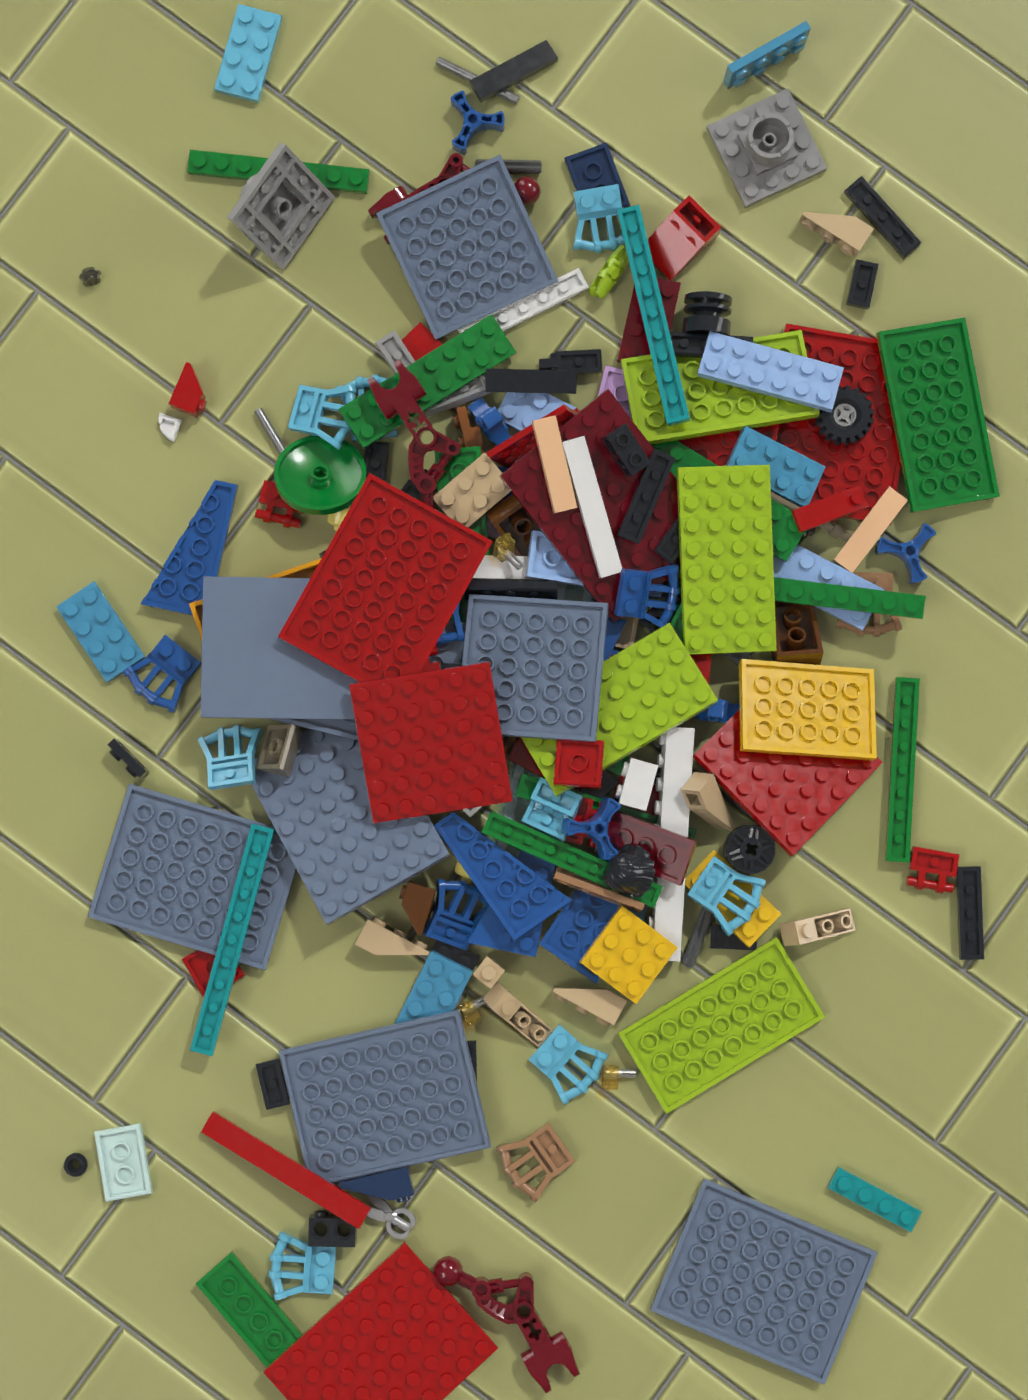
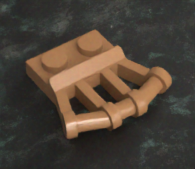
[835,572,902,637]
[496,1122,576,1202]

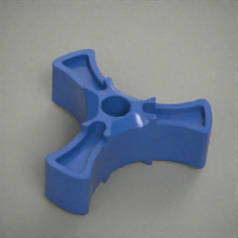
[451,91,505,154]
[467,397,511,446]
[875,523,936,585]
[692,698,740,723]
[562,797,621,860]

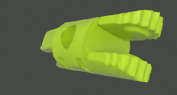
[588,245,629,298]

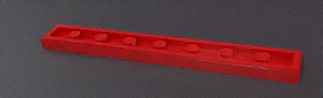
[201,1111,372,1229]

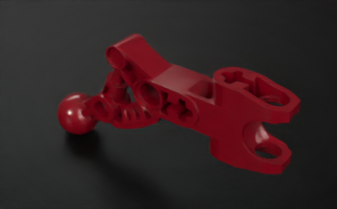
[368,153,541,245]
[367,359,461,508]
[433,1256,580,1393]

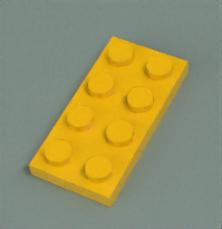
[685,850,781,948]

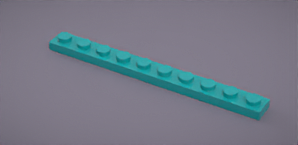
[617,205,690,426]
[190,824,275,1056]

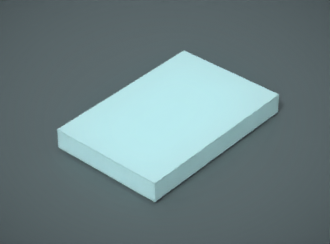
[94,1123,153,1202]

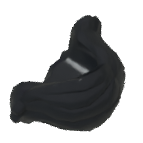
[603,844,656,898]

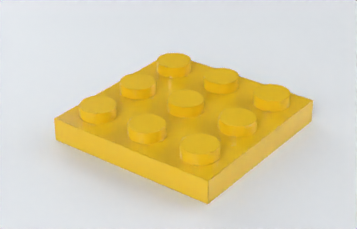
[579,905,678,1004]

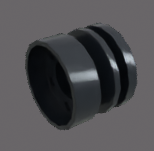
[682,291,732,335]
[723,825,775,874]

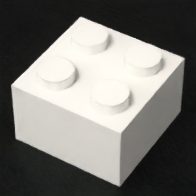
[614,758,658,811]

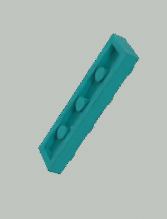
[827,1166,922,1232]

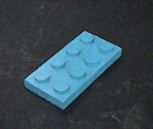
[214,4,283,103]

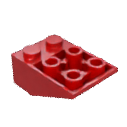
[648,195,721,281]

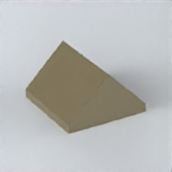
[256,724,302,778]

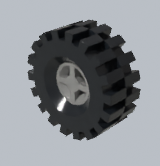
[814,385,874,447]

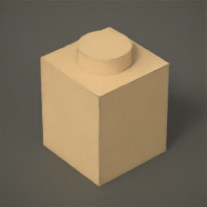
[472,955,505,989]

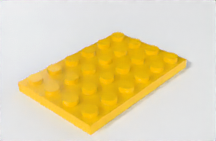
[739,659,877,761]

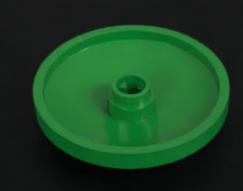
[274,435,366,515]

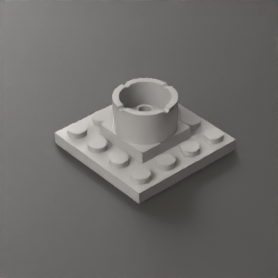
[706,88,827,208]
[227,142,335,270]

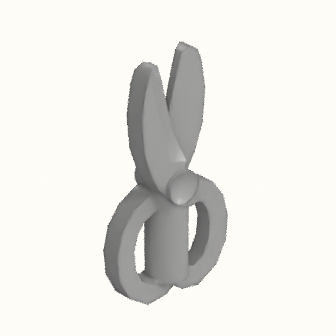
[368,1195,416,1239]

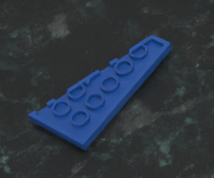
[140,480,238,616]

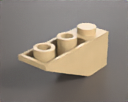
[799,212,874,257]
[680,772,735,830]
[779,908,856,946]
[355,917,430,955]
[482,981,553,1047]
[552,987,627,1026]

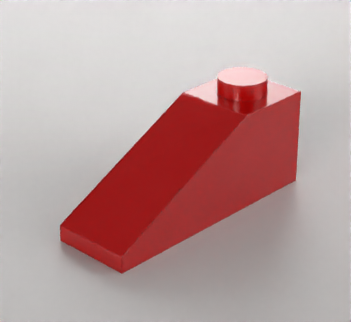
[791,485,869,533]

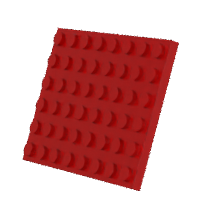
[776,323,901,526]
[278,473,493,682]
[263,1241,498,1400]

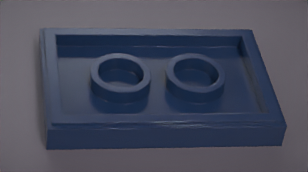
[564,142,630,222]

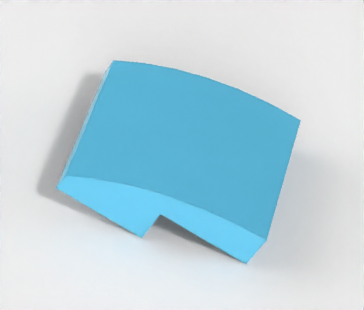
[521,777,583,842]

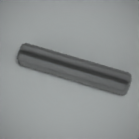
[475,159,542,174]
[682,906,713,968]

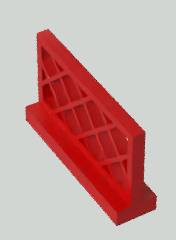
[486,404,580,467]

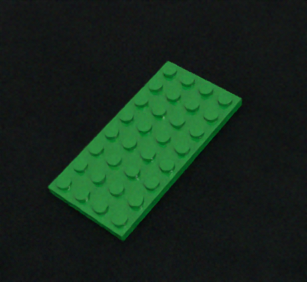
[876,317,1000,513]

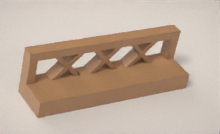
[552,866,645,913]

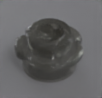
[79,267,101,287]

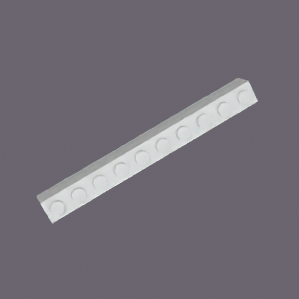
[647,727,695,961]

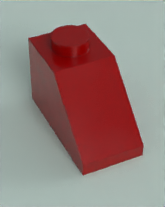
[168,362,207,418]

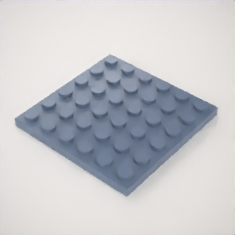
[376,155,558,340]
[462,594,609,742]

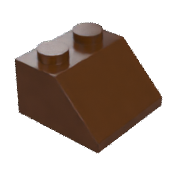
[399,881,437,935]

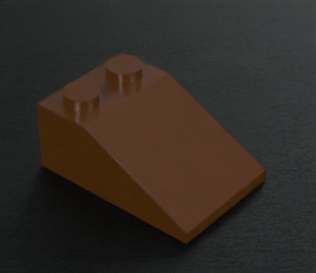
[486,494,542,556]
[771,601,824,665]

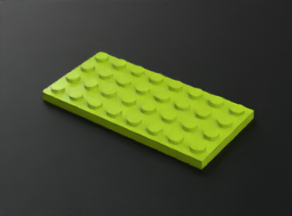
[621,330,820,444]
[676,465,777,654]
[521,623,718,798]
[618,937,825,1114]

